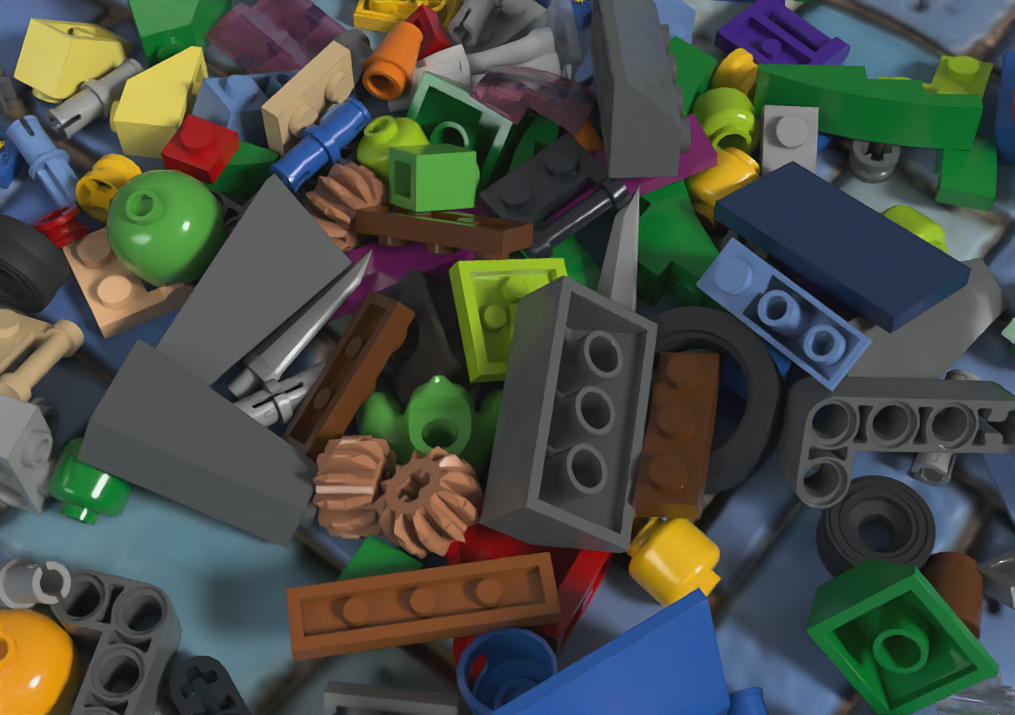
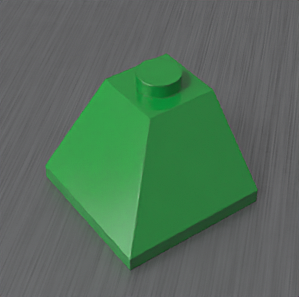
[127,0,234,68]
[406,71,537,201]
[805,559,999,715]

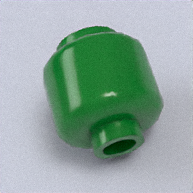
[47,434,135,526]

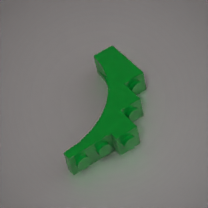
[599,35,740,320]

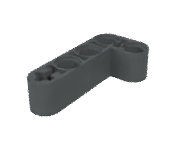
[777,376,1015,509]
[50,570,182,715]

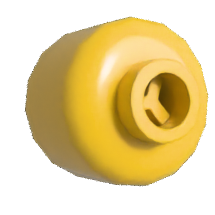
[685,147,761,230]
[626,517,722,608]

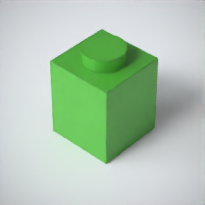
[389,144,480,212]

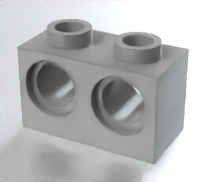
[0,394,61,515]

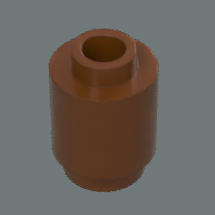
[920,552,984,640]

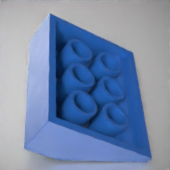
[488,588,731,715]

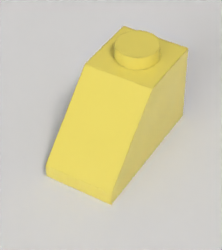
[13,18,135,104]
[110,46,209,159]

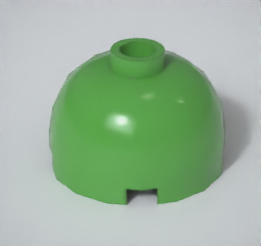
[106,169,227,287]

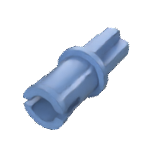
[6,115,83,212]

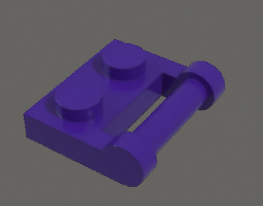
[714,0,850,65]

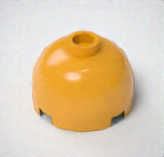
[0,608,85,715]

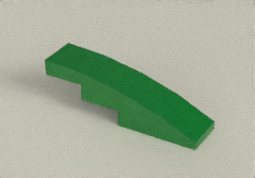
[752,64,984,151]

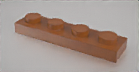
[286,551,561,661]

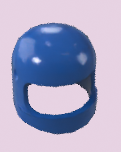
[456,627,560,715]

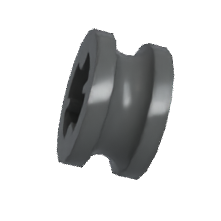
[848,139,900,184]

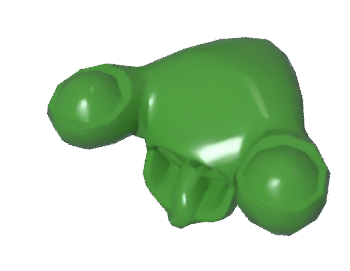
[353,375,503,479]

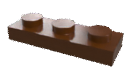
[356,203,533,260]
[281,291,416,463]
[633,352,723,519]

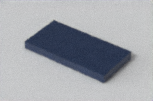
[713,161,971,334]

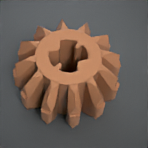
[304,161,389,254]
[312,435,397,541]
[373,446,485,560]

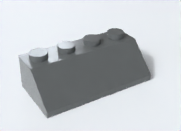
[590,0,691,178]
[480,275,658,553]

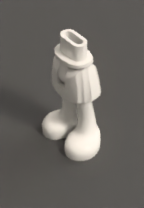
[388,27,566,113]

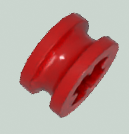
[30,204,89,248]

